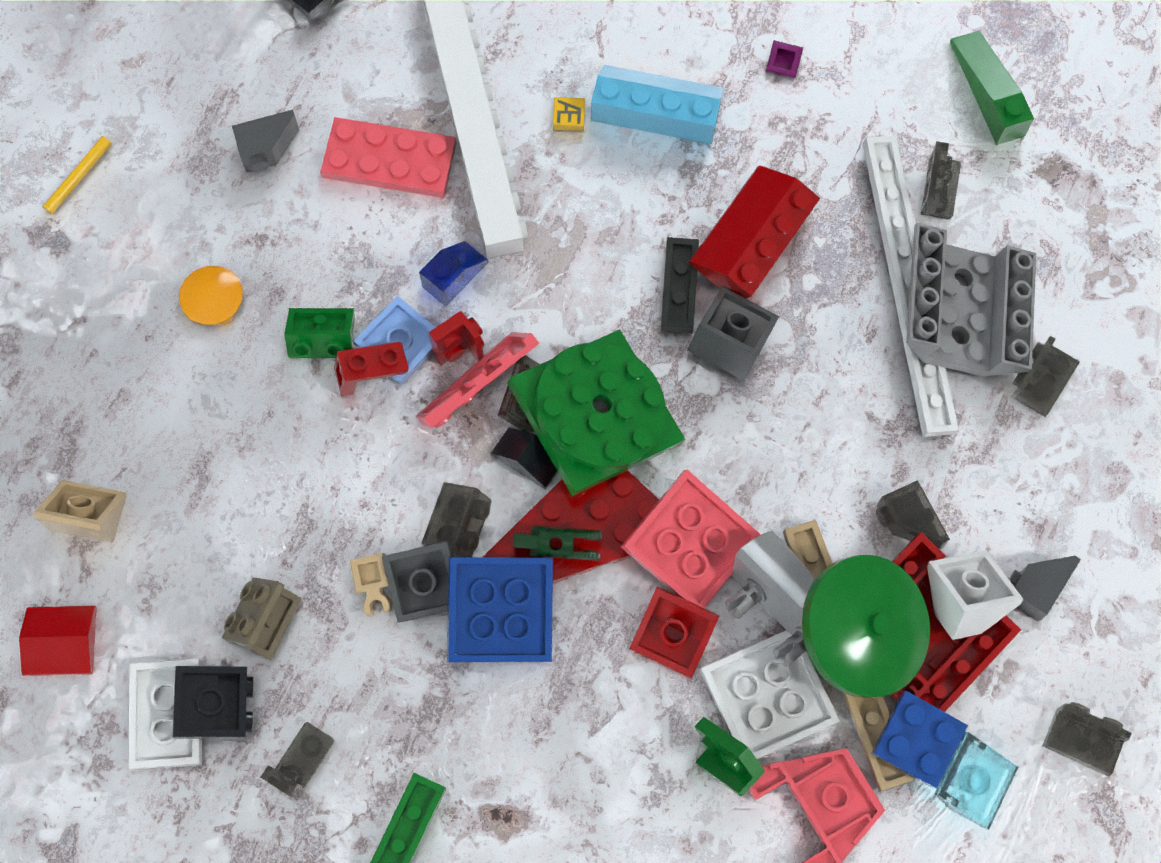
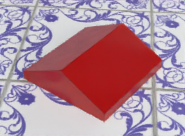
[629,586,720,678]
[19,606,97,676]

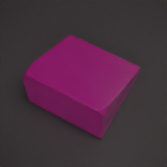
[766,40,803,78]

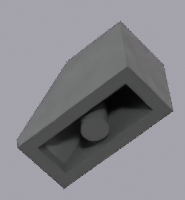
[232,109,299,173]
[1008,556,1081,622]

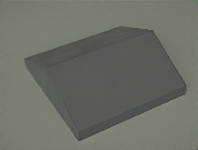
[382,541,454,623]

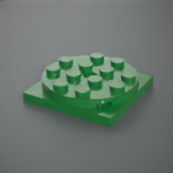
[507,329,686,497]

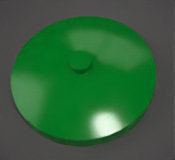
[802,555,930,698]

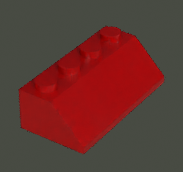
[688,165,820,299]

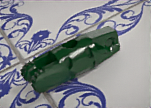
[513,526,602,561]

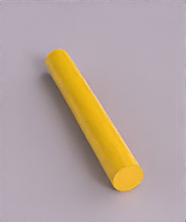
[42,136,112,215]

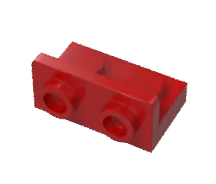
[428,311,485,366]

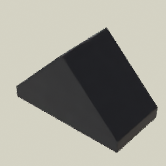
[490,427,558,490]

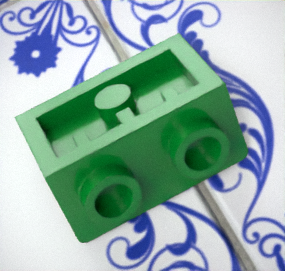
[284,308,355,358]
[694,717,765,796]

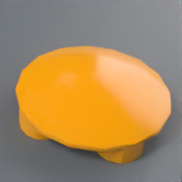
[179,266,243,325]

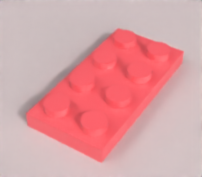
[320,117,457,198]

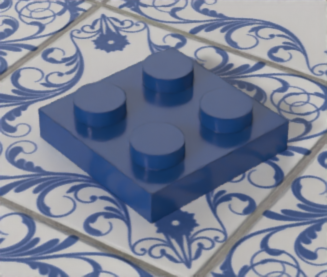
[871,691,968,789]

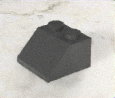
[687,286,780,381]

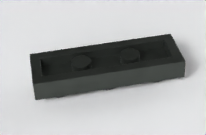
[661,237,699,333]

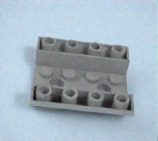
[906,223,1036,377]

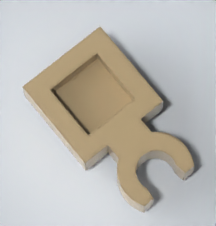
[350,553,392,616]

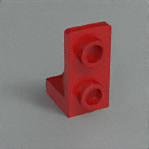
[334,342,409,397]

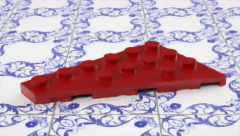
[483,470,659,584]

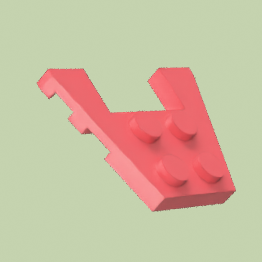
[748,748,885,863]

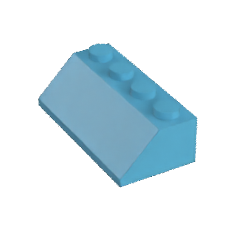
[591,65,724,144]

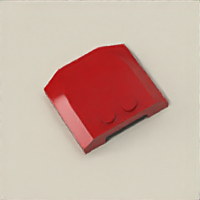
[891,532,1021,712]

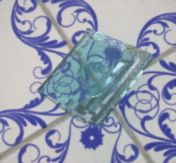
[934,732,1019,830]

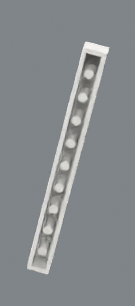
[423,0,528,259]

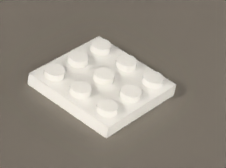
[700,630,840,760]

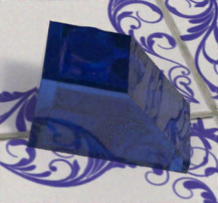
[419,241,489,307]

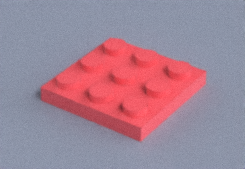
[621,469,761,608]

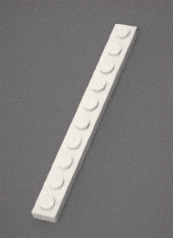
[862,136,959,437]

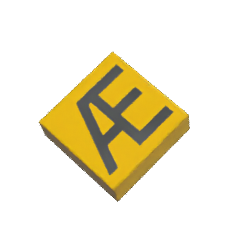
[553,97,585,131]

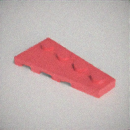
[415,332,540,428]

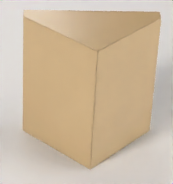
[34,480,126,543]

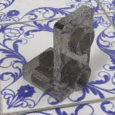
[260,722,335,801]

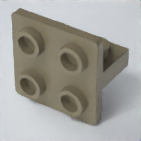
[222,578,302,660]

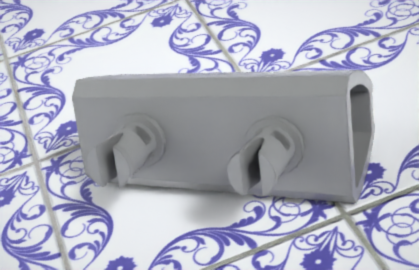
[724,531,815,668]

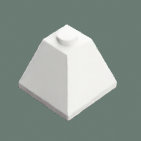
[927,550,1023,640]

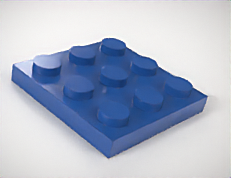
[447,557,553,662]

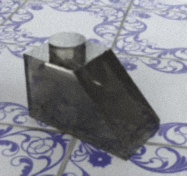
[876,480,950,549]

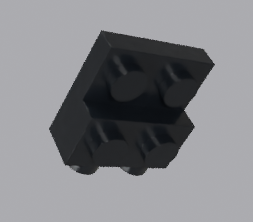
[172,666,253,741]

